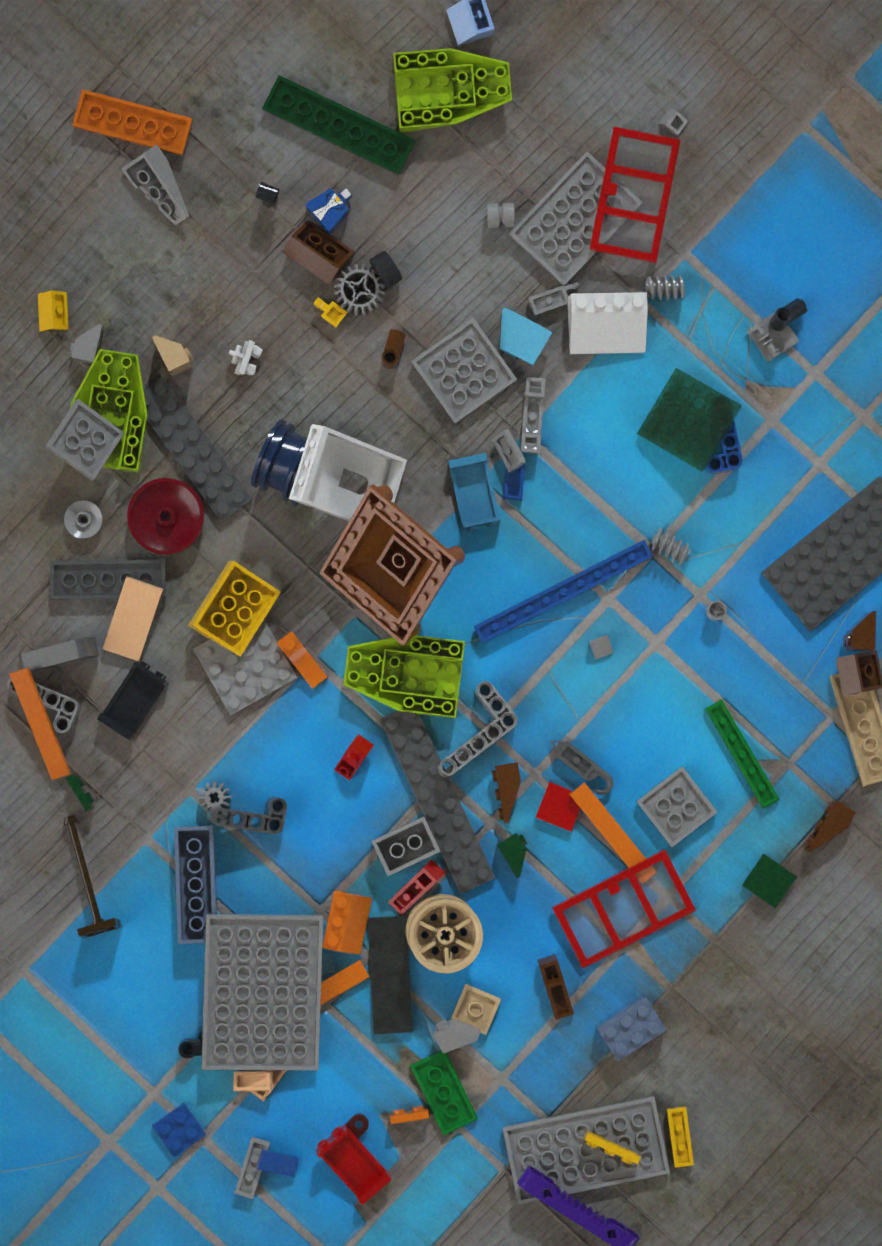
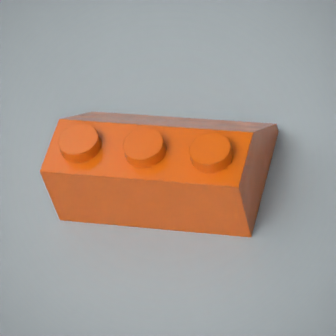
[322,890,372,955]

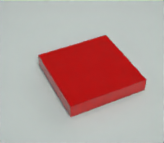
[535,782,580,831]

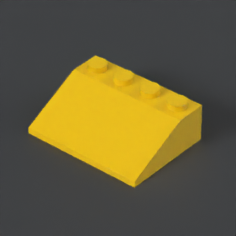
[188,561,281,657]

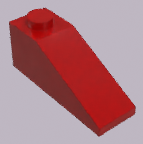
[388,859,445,915]

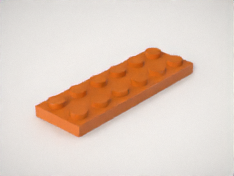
[72,89,193,156]

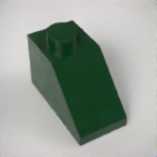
[497,833,528,878]

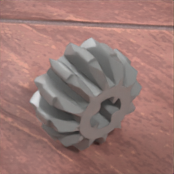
[198,781,232,812]

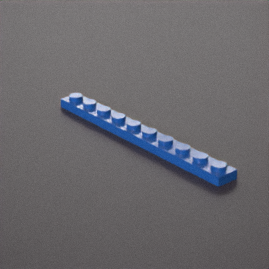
[474,540,653,644]

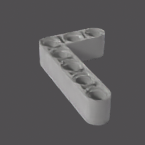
[438,681,518,777]

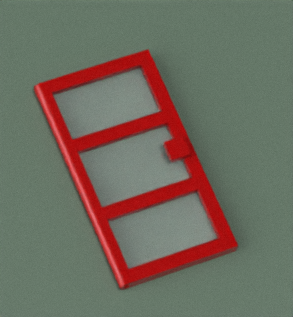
[589,127,681,263]
[552,849,696,969]

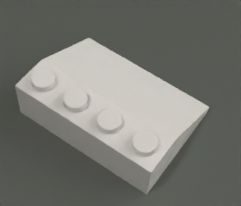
[568,292,648,354]

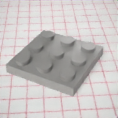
[45,399,124,480]
[636,766,717,847]

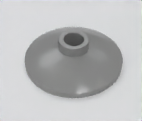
[64,500,103,539]

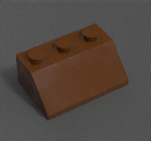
[283,220,354,285]

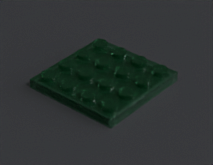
[637,368,742,472]

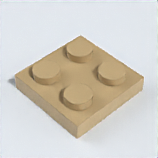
[450,984,501,1035]

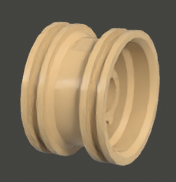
[405,894,483,973]

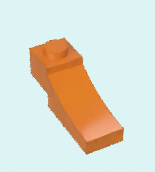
[277,631,328,689]

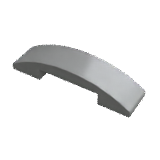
[521,377,546,454]

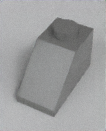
[69,324,105,364]
[433,1019,480,1054]

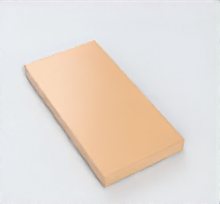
[102,576,163,661]

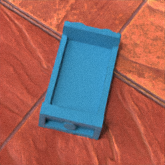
[448,453,501,532]

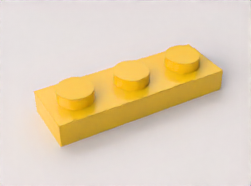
[666,1106,694,1168]
[584,1130,641,1165]

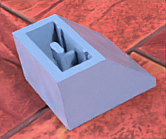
[446,0,494,46]

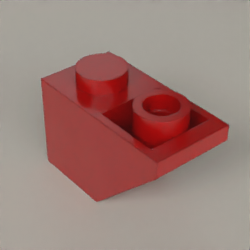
[334,734,374,781]

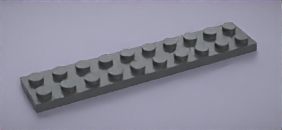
[379,711,495,894]

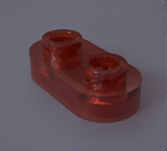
[346,1113,369,1139]

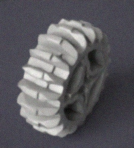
[334,264,385,316]

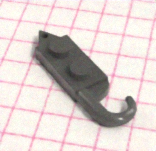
[551,740,614,795]

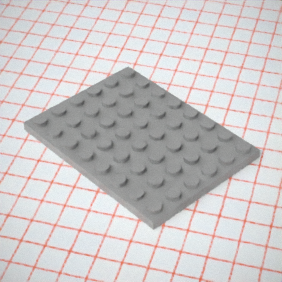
[202,914,323,1070]

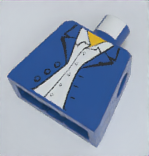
[305,188,353,235]

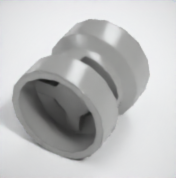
[706,601,727,621]

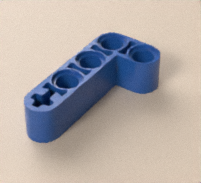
[705,396,743,474]

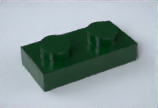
[66,774,95,811]

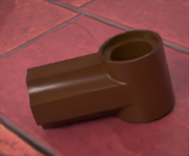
[382,329,406,369]

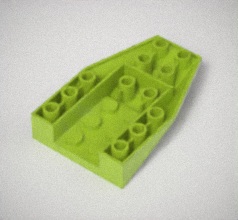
[393,48,512,133]
[71,349,148,473]
[343,635,465,718]

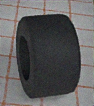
[370,250,403,289]

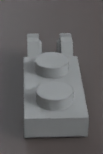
[528,282,580,317]

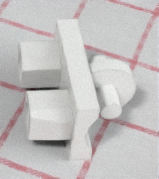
[228,340,262,375]

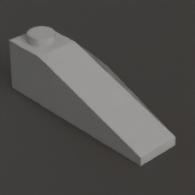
[121,145,189,225]

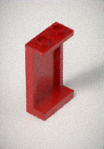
[316,1124,392,1205]

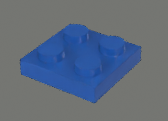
[152,1102,206,1157]

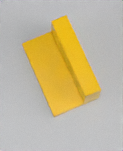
[38,290,69,332]

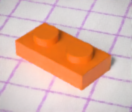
[390,1106,429,1124]

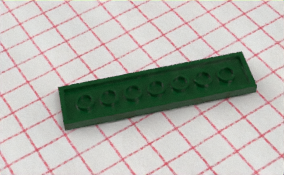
[262,75,415,176]

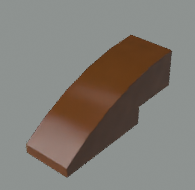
[537,954,574,1020]

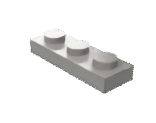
[234,1136,270,1199]

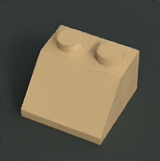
[152,335,194,377]

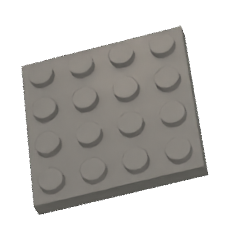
[411,318,517,424]
[193,619,298,716]

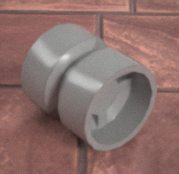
[487,203,515,228]

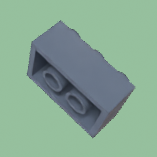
[596,995,667,1061]

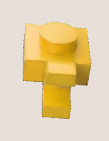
[313,297,347,328]

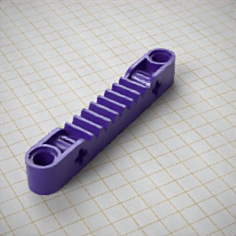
[517,1166,640,1246]

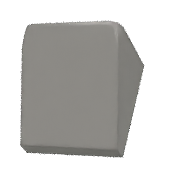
[659,109,688,137]
[589,635,613,660]

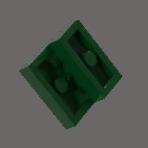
[742,854,797,909]

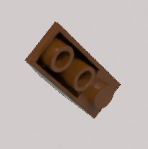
[492,762,521,823]
[805,800,856,852]

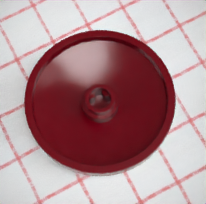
[127,478,205,555]

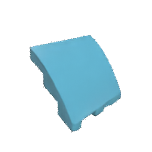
[500,308,552,366]

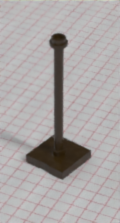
[63,815,122,938]

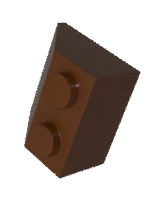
[843,611,876,651]
[836,650,882,696]

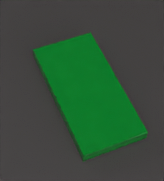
[410,1050,478,1136]

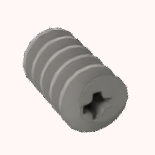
[644,276,685,300]
[649,527,692,567]

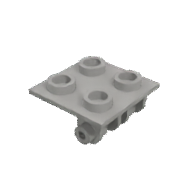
[747,311,799,362]

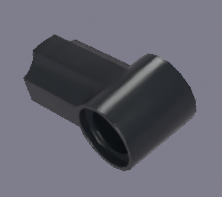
[256,182,280,208]
[770,298,808,331]
[178,1038,202,1059]

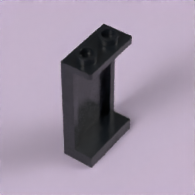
[97,660,169,740]

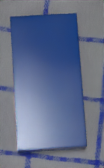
[503,464,525,501]
[257,1149,299,1177]

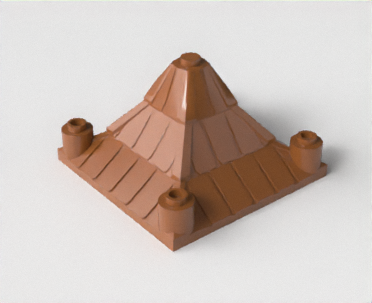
[319,484,465,646]

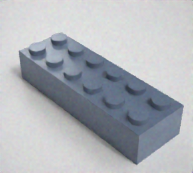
[174,825,218,944]

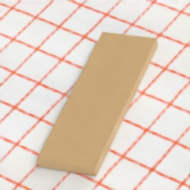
[829,673,882,787]

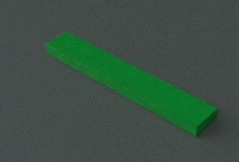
[705,699,779,809]

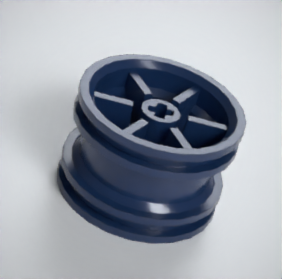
[251,419,307,506]

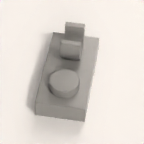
[492,429,526,472]

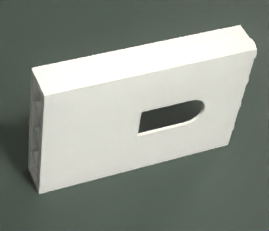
[289,424,407,521]

